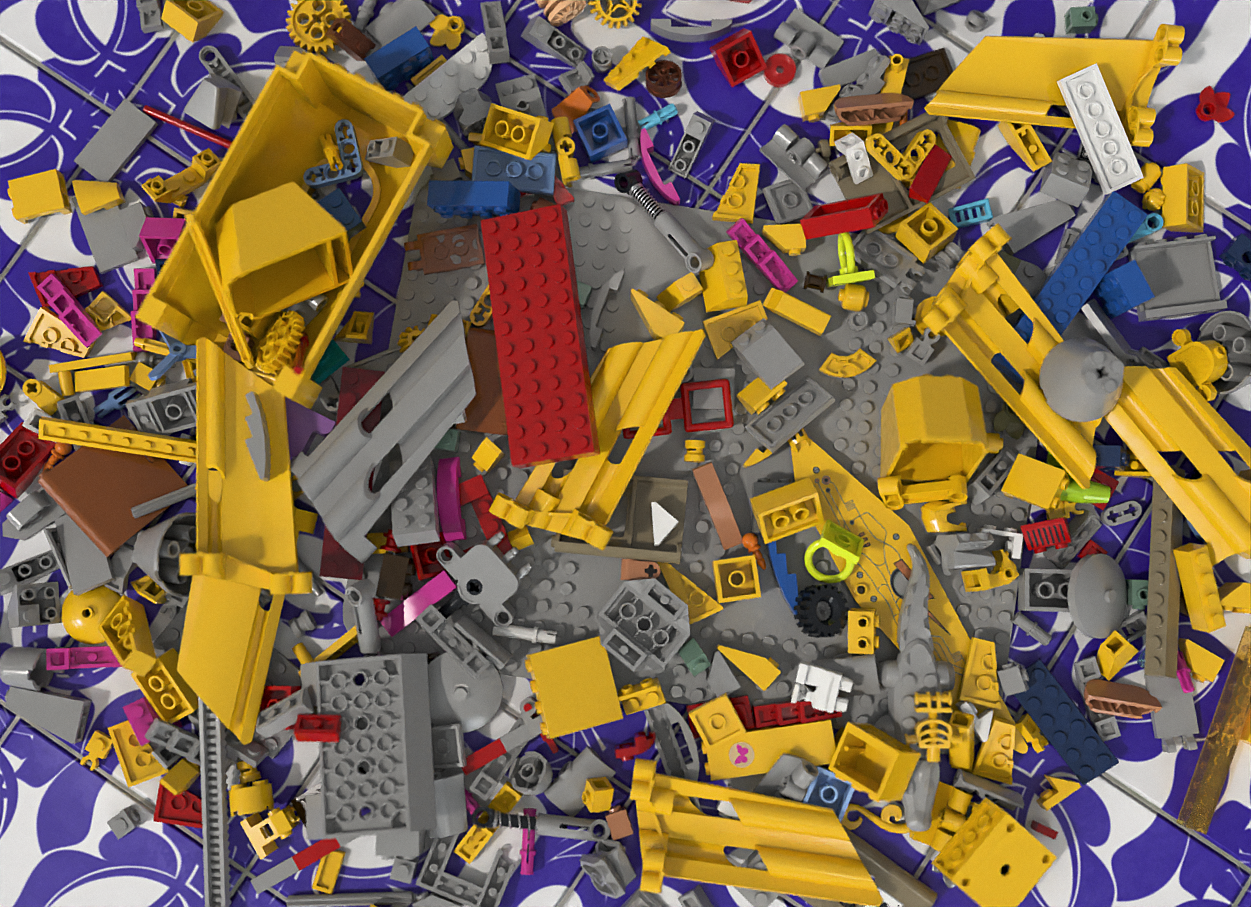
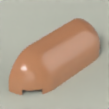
[834,93,914,126]
[1084,679,1162,719]

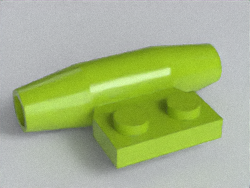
[1046,451,1111,503]

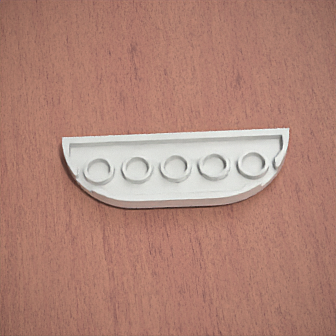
[403,33,492,121]

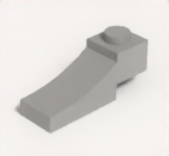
[480,1,510,64]

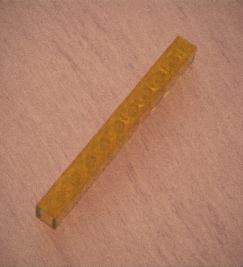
[1176,626,1251,835]

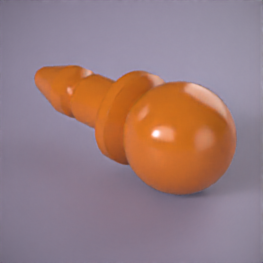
[43,442,72,471]
[742,532,766,570]

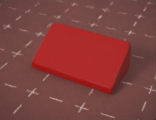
[293,714,341,742]

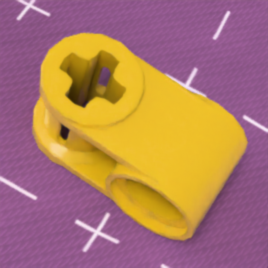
[22,379,65,416]

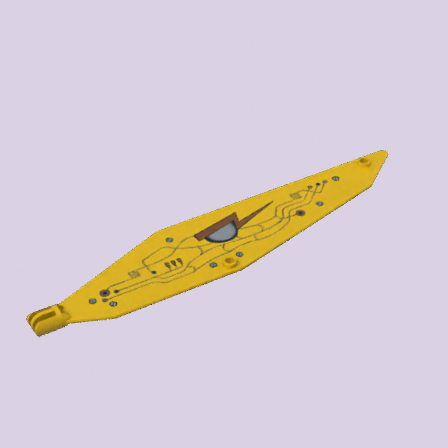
[788,427,1028,754]

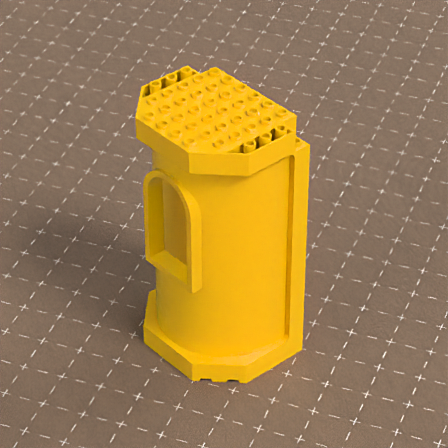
[135,50,454,410]

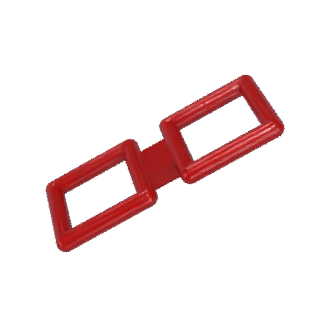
[622,379,734,439]

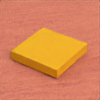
[688,693,746,751]

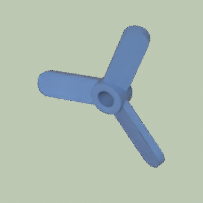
[148,331,196,381]

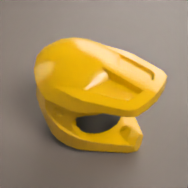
[920,500,968,533]

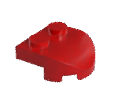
[615,731,656,761]

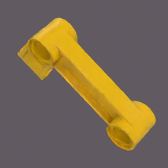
[878,475,968,510]

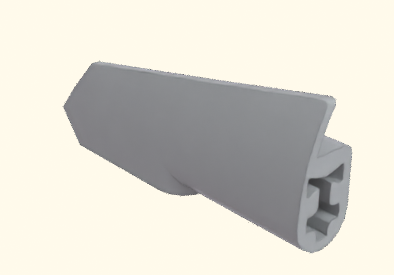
[2,487,66,540]

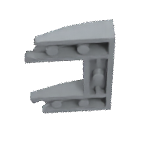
[415,834,515,907]

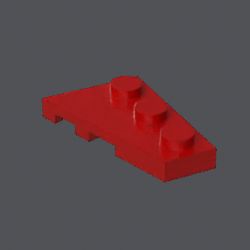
[28,266,103,310]
[153,779,203,829]

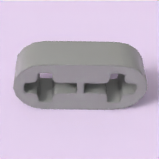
[1100,501,1142,526]

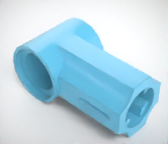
[1127,213,1164,244]

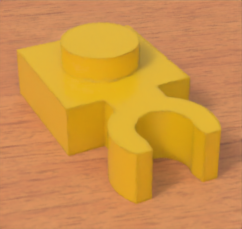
[1046,501,1084,520]
[1015,713,1049,753]
[80,730,113,771]

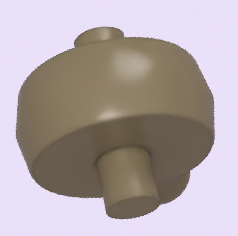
[815,139,834,164]

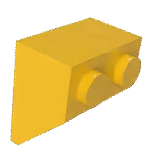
[161,0,224,43]

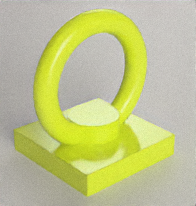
[826,232,875,287]
[804,519,864,583]

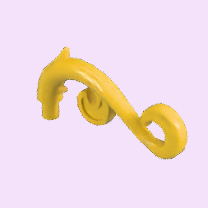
[841,803,914,838]

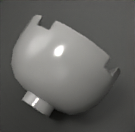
[509,751,552,796]

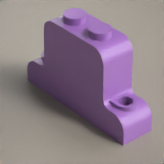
[285,397,336,460]

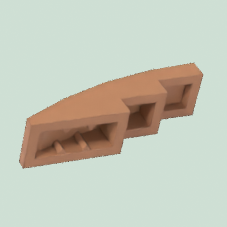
[692,462,742,550]

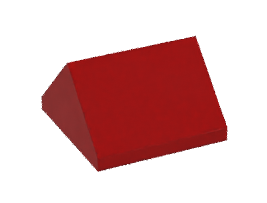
[410,532,450,580]

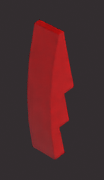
[752,695,842,728]

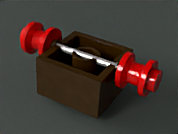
[373,529,416,621]

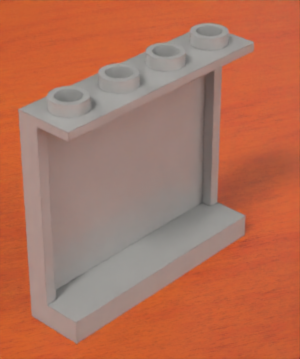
[1128,234,1228,322]

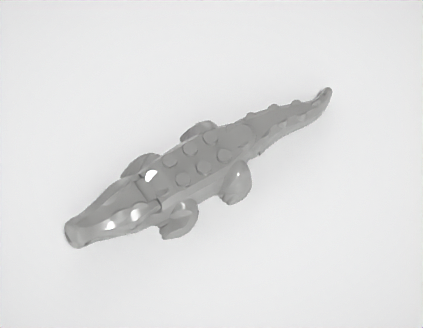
[874,543,955,832]

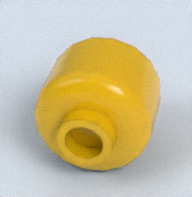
[838,283,869,312]

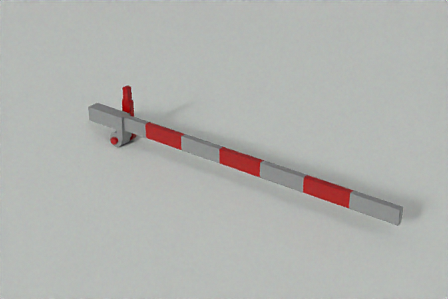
[250,697,559,894]

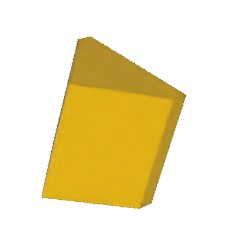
[887,327,914,353]
[507,525,534,550]

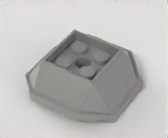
[598,578,690,672]

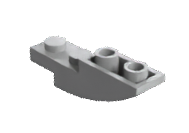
[825,55,891,122]
[188,708,269,768]

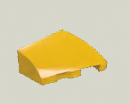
[72,180,125,215]

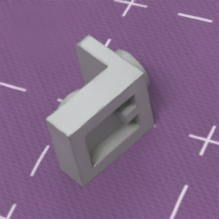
[107,806,142,840]

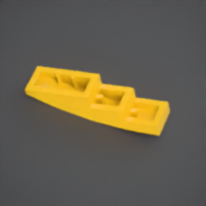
[453,781,523,864]

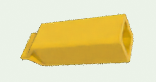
[763,287,831,336]
[949,711,974,772]

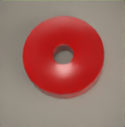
[763,54,796,88]

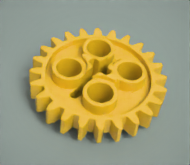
[285,0,352,55]
[254,310,305,374]

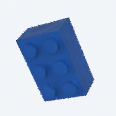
[364,26,434,91]
[1093,260,1155,319]

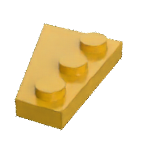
[712,163,760,224]

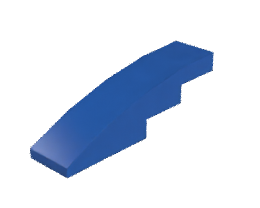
[766,540,799,615]

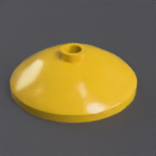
[61,585,121,644]

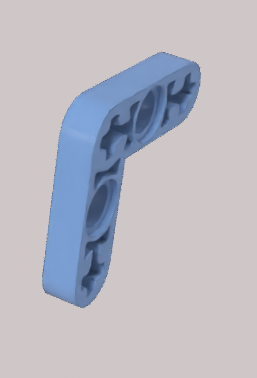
[303,119,364,189]

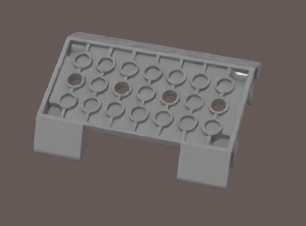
[300,653,437,840]

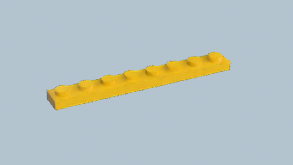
[38,416,196,463]

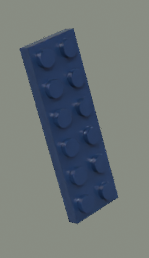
[1014,658,1119,786]

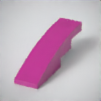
[726,218,798,293]
[131,268,157,352]
[37,273,103,348]
[380,570,457,638]

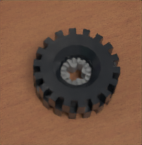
[793,584,849,638]

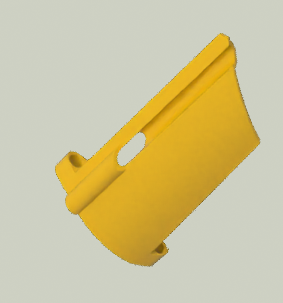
[177,470,318,745]

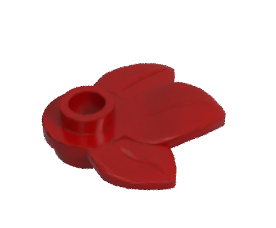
[1196,85,1235,123]

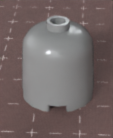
[0,646,54,691]

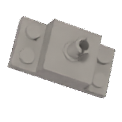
[495,74,556,153]
[126,378,196,435]

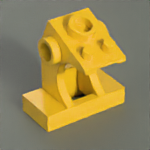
[961,549,1020,592]
[240,805,301,859]

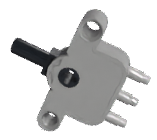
[437,531,533,628]

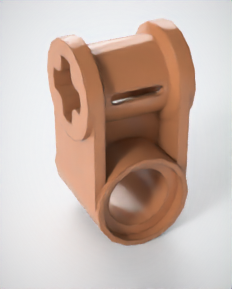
[620,559,661,580]

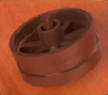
[646,60,682,98]

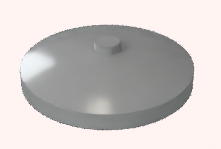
[1068,554,1127,639]
[428,652,503,733]

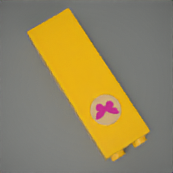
[701,719,836,781]

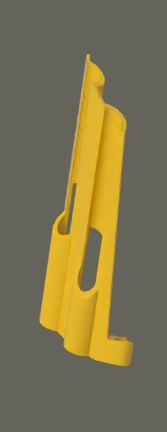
[922,223,1102,489]
[489,329,706,551]
[1103,366,1251,566]
[630,758,884,907]

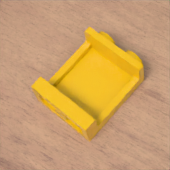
[7,169,72,224]
[1001,453,1070,514]

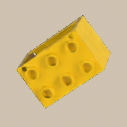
[828,722,921,802]

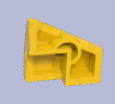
[85,291,131,331]

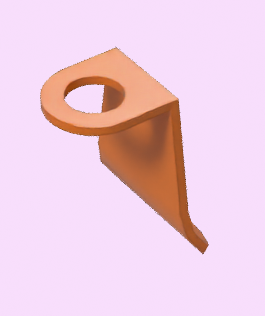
[551,86,600,134]

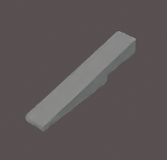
[644,704,702,812]

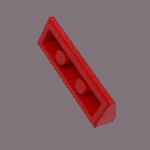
[909,144,952,203]

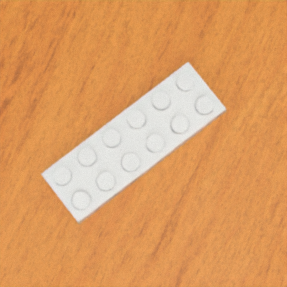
[1057,63,1144,195]

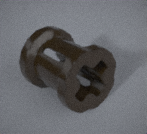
[803,271,827,293]

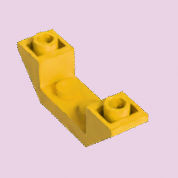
[141,148,222,204]

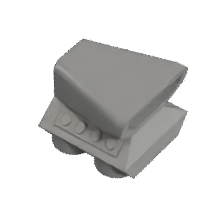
[184,73,243,130]
[453,88,496,139]
[934,532,996,569]
[579,839,636,898]

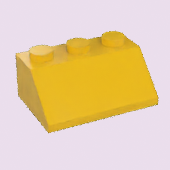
[479,103,554,161]
[1161,163,1204,233]
[699,240,748,312]
[750,477,824,544]

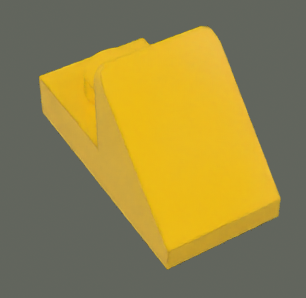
[1036,774,1081,811]

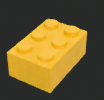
[130,647,199,724]

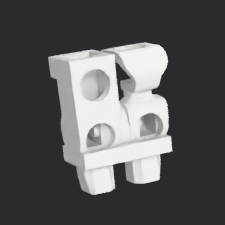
[791,661,854,713]

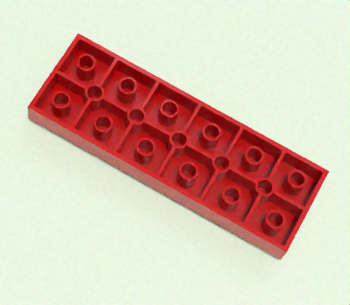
[481,204,600,469]

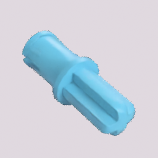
[638,103,678,131]

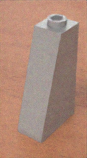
[987,200,1075,255]
[5,686,92,744]

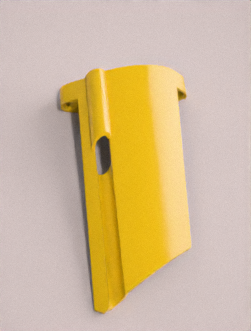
[924,24,1185,147]
[180,337,313,594]

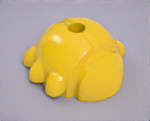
[1142,188,1165,211]

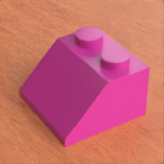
[139,217,187,264]
[122,697,183,746]

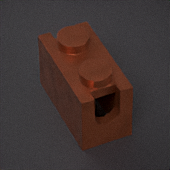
[325,18,376,62]

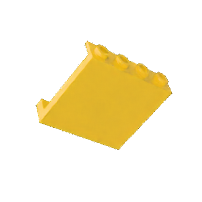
[525,636,623,739]

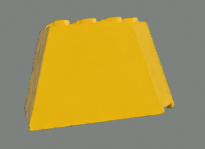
[215,181,353,320]
[880,374,988,486]

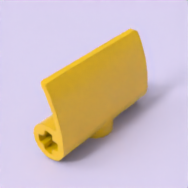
[550,117,581,188]
[935,119,981,189]
[912,781,973,852]

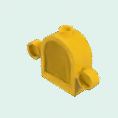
[1167,329,1228,402]

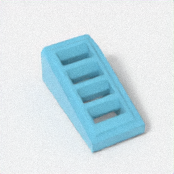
[948,198,993,228]

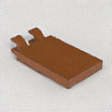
[404,224,485,276]

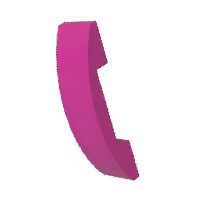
[640,128,680,206]
[437,457,467,542]
[46,646,122,670]

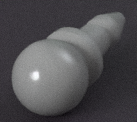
[135,352,176,369]

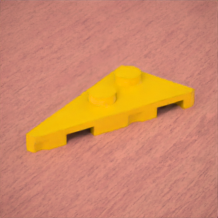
[657,562,723,625]

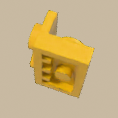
[618,678,666,715]

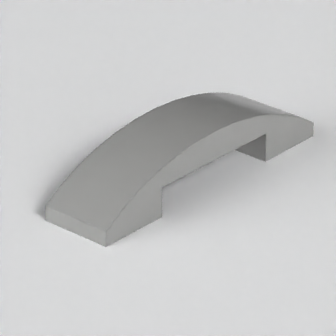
[651,19,732,42]
[590,270,624,351]
[416,604,491,679]
[1074,656,1121,742]
[664,701,699,781]
[469,718,529,801]

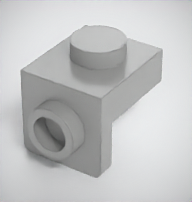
[558,61,594,95]

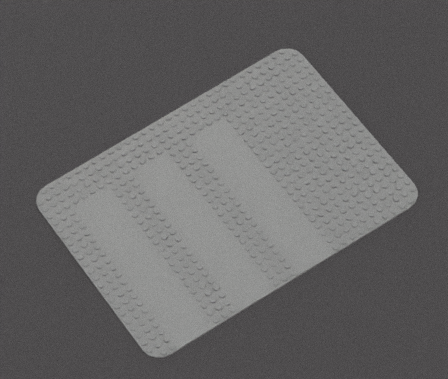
[343,171,1047,745]

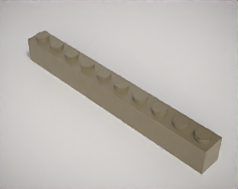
[1144,465,1185,679]

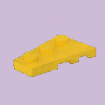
[604,36,671,91]
[702,300,768,360]
[23,306,96,358]
[958,637,1001,710]
[972,716,1015,785]
[108,720,170,788]

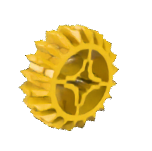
[588,0,642,29]

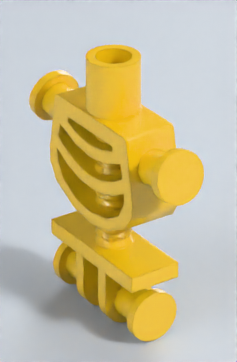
[904,691,962,762]

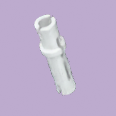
[493,623,557,645]

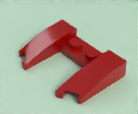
[438,474,513,557]

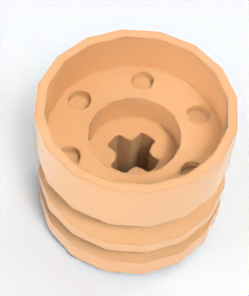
[535,0,586,26]

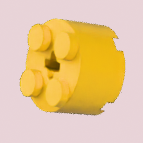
[228,779,275,816]

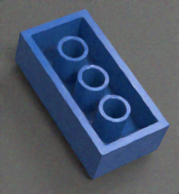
[427,180,521,219]

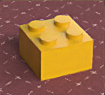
[895,202,958,264]
[712,555,761,603]

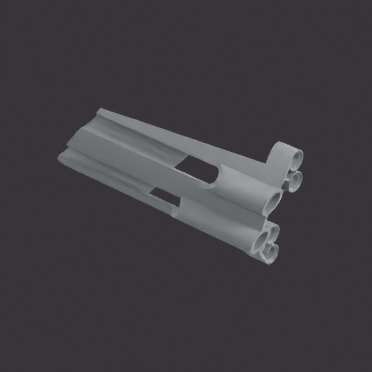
[290,301,476,564]

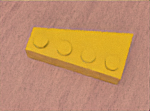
[98,595,157,677]

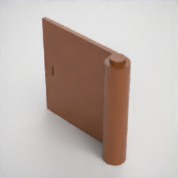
[456,327,508,436]
[38,415,188,558]

